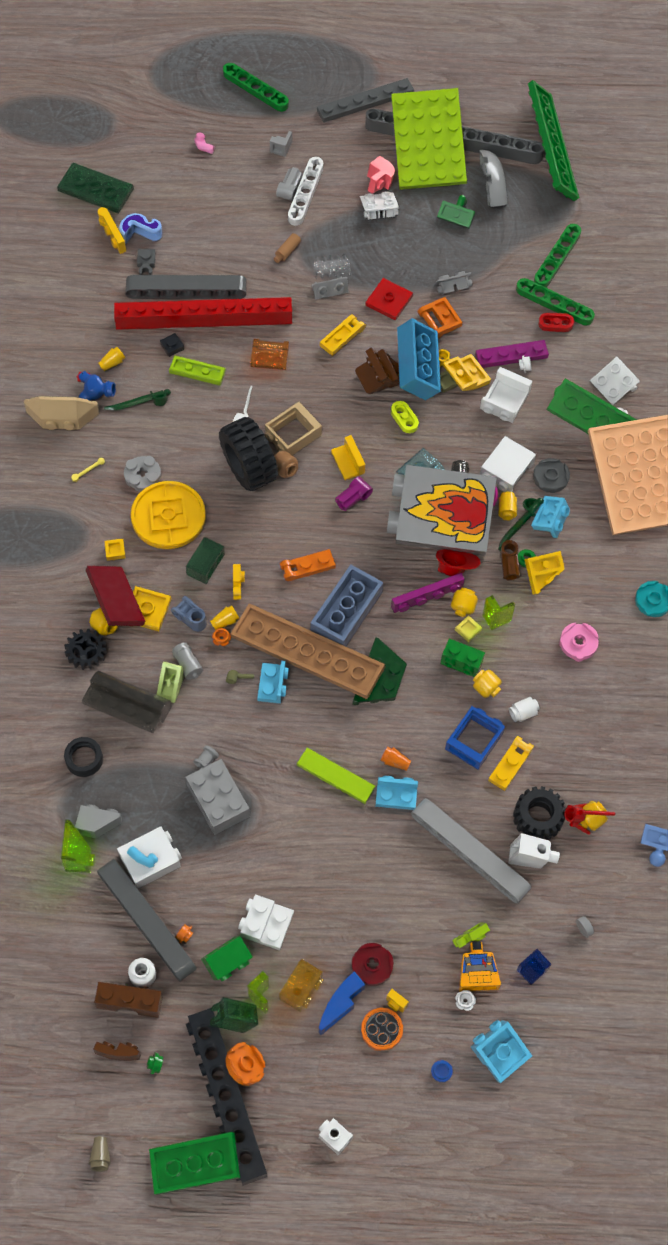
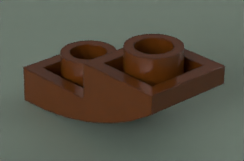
[93,1041,141,1061]

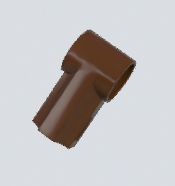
[500,540,520,581]

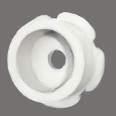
[519,355,532,373]
[455,990,476,1011]

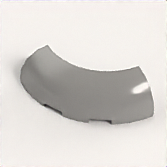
[479,150,507,207]

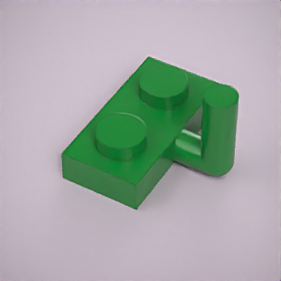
[437,195,475,229]

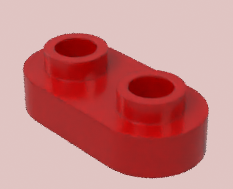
[538,313,574,332]

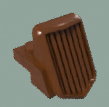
[355,347,400,394]

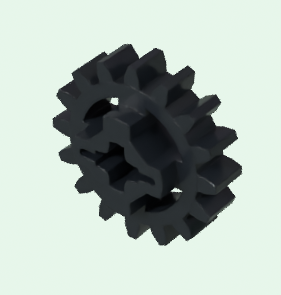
[64,628,107,670]

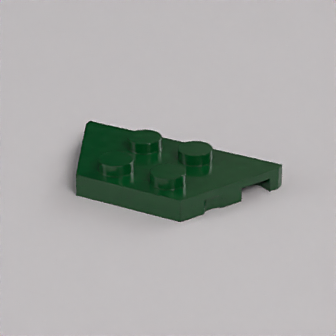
[352,637,407,705]

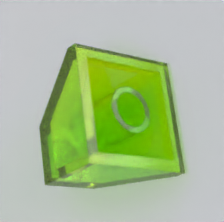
[61,819,95,873]

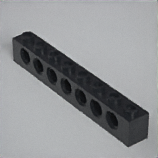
[186,1008,268,1186]

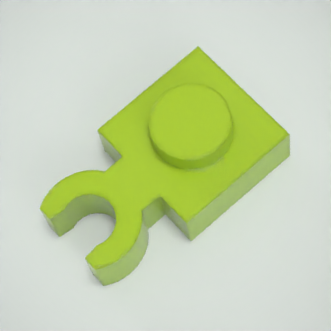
[452,922,490,948]

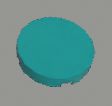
[635,581,668,617]

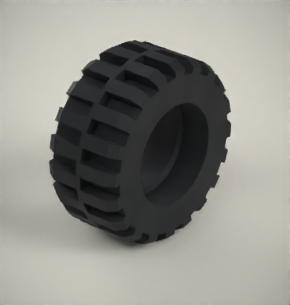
[219,417,278,491]

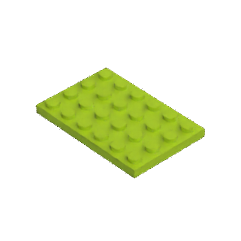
[391,88,467,190]

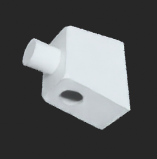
[508,833,560,868]

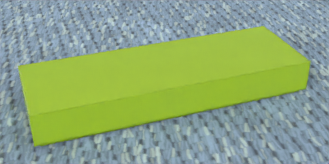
[169,355,226,386]

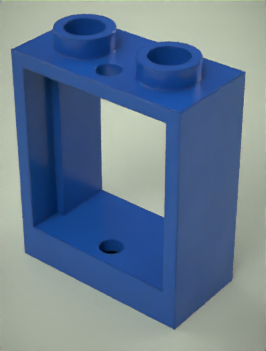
[445,706,505,770]

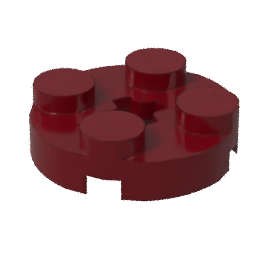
[352,943,394,986]

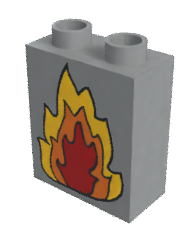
[387,465,497,556]

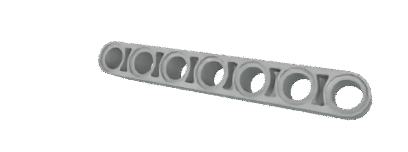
[411,798,531,904]

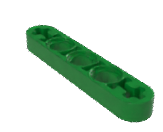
[223,63,289,112]
[534,224,581,288]
[516,278,595,326]

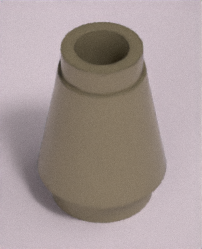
[89,1136,111,1172]

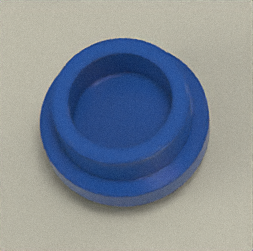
[431,1060,453,1082]

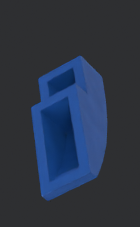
[318,971,365,1035]

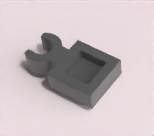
[137,249,156,275]

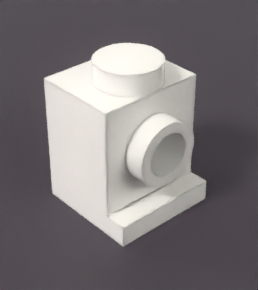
[319,1118,353,1155]

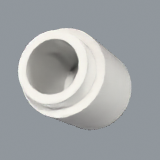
[509,697,540,722]

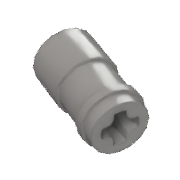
[172,642,203,680]

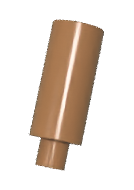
[274,233,301,263]

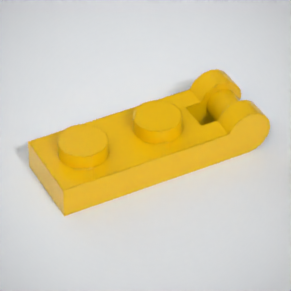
[97,207,126,254]
[320,314,366,356]
[488,736,534,791]

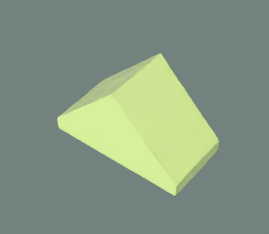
[156,662,184,703]

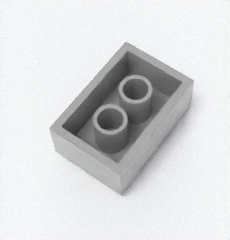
[186,759,250,835]

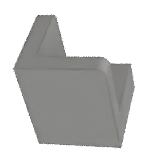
[270,131,292,157]

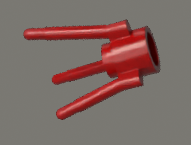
[564,803,616,835]

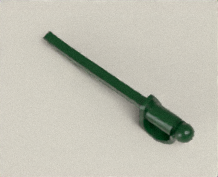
[104,389,171,410]
[498,497,544,551]

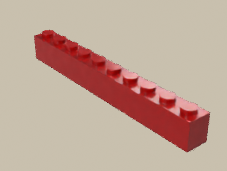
[114,297,292,330]

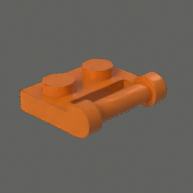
[417,297,463,339]

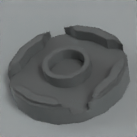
[533,458,570,493]

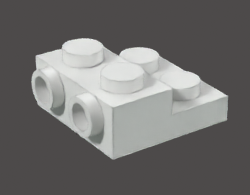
[238,894,294,950]

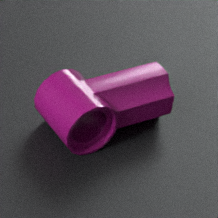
[335,476,373,511]

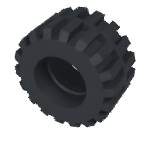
[513,786,566,840]

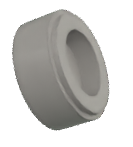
[576,916,594,938]

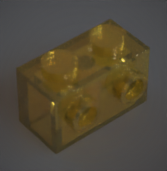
[279,959,324,1012]

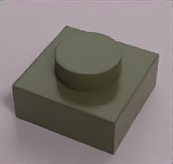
[440,370,458,393]

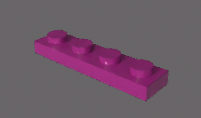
[475,340,549,368]
[391,573,465,613]

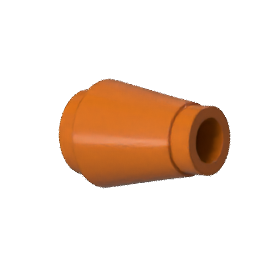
[380,746,411,771]

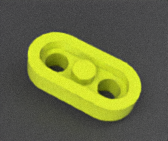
[391,401,419,433]

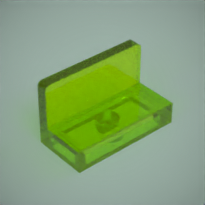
[482,595,515,630]
[247,971,269,1013]

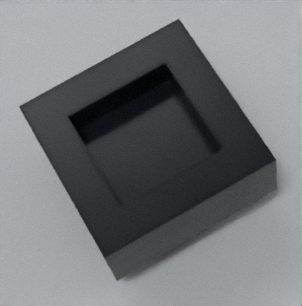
[160,333,184,357]

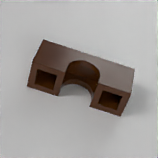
[94,982,163,1018]

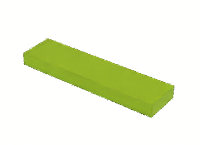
[297,748,375,804]

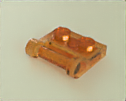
[250,339,289,370]

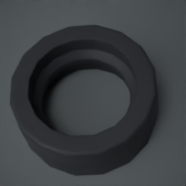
[64,737,103,777]

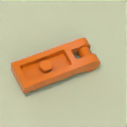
[280,549,336,581]

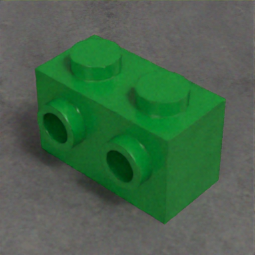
[440,638,485,677]
[201,936,253,982]

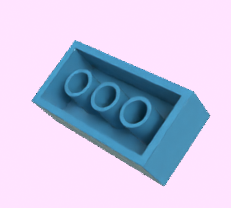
[397,318,441,400]

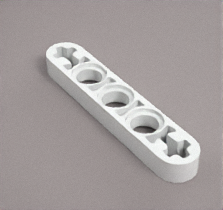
[288,157,323,226]

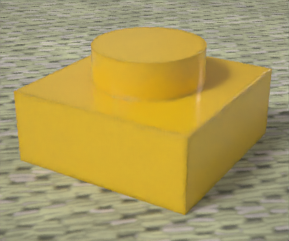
[104,539,126,561]
[386,989,409,1013]

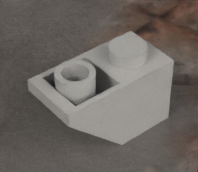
[75,804,122,838]

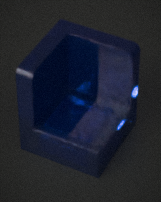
[517,949,551,985]

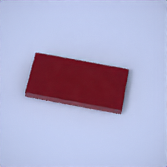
[85,566,146,626]

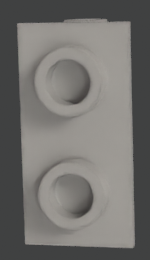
[435,271,472,295]
[311,276,349,300]

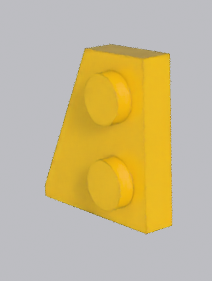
[524,551,565,595]

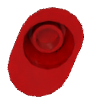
[436,549,481,576]

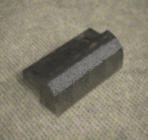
[82,671,172,733]

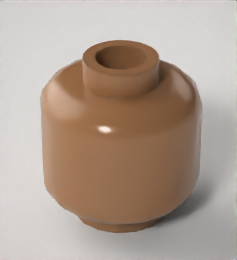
[274,451,298,478]

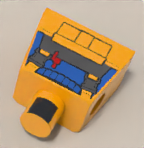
[459,941,501,992]

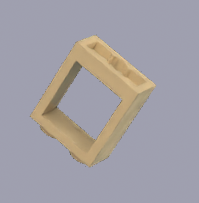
[264,402,322,455]

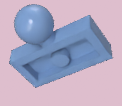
[640,824,668,867]

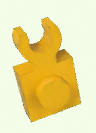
[233,564,245,600]

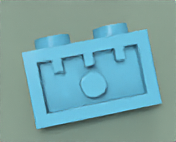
[531,496,570,538]
[257,661,289,704]
[375,776,418,810]

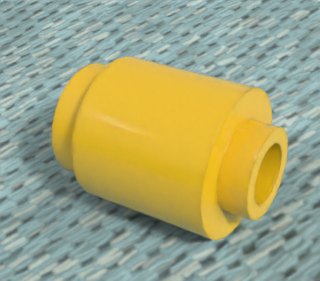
[498,492,517,521]

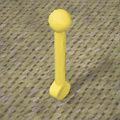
[71,458,105,482]

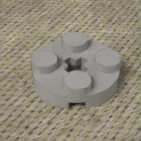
[124,456,161,492]

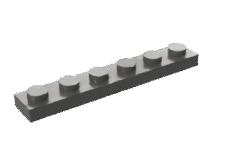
[317,78,414,123]

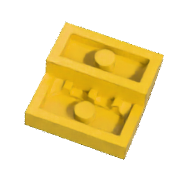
[443,354,491,391]

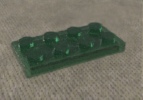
[57,163,134,214]

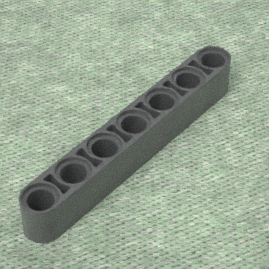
[125,275,247,299]
[97,859,197,982]

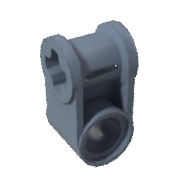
[171,596,207,632]

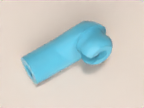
[127,846,158,868]

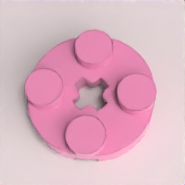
[559,623,599,662]

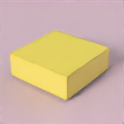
[455,615,482,642]

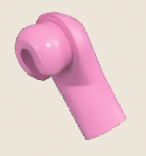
[194,133,215,154]

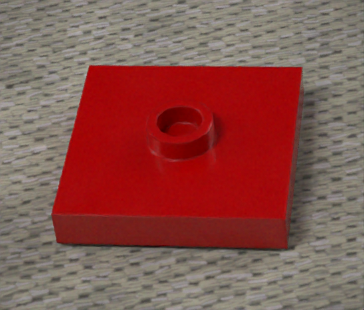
[365,278,413,321]

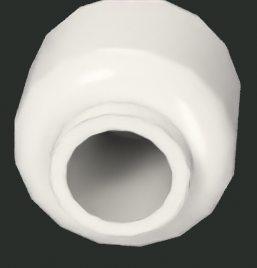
[128,958,156,988]

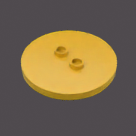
[131,481,206,549]

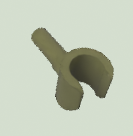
[226,670,254,684]

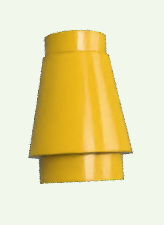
[98,347,125,372]
[210,605,239,630]

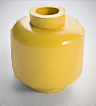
[450,588,478,617]
[89,608,118,636]
[472,669,502,698]
[580,801,608,831]

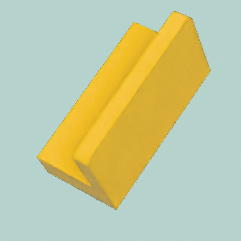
[331,435,365,480]

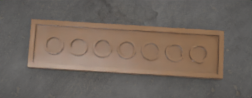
[230,603,385,699]

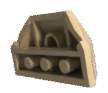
[24,396,99,430]

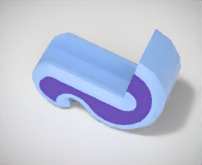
[119,213,162,244]

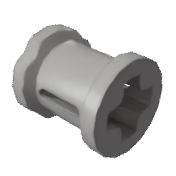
[193,745,219,769]

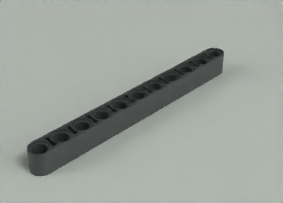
[365,109,544,164]

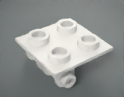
[360,192,399,220]
[590,357,640,405]

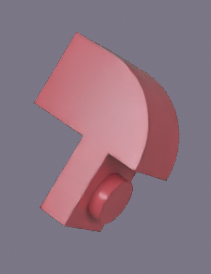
[367,156,395,194]

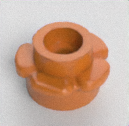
[212,628,231,646]
[175,924,193,943]

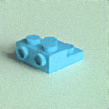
[471,1020,532,1083]

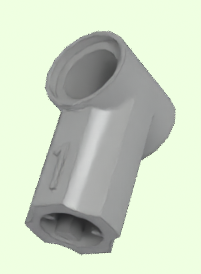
[276,167,302,201]

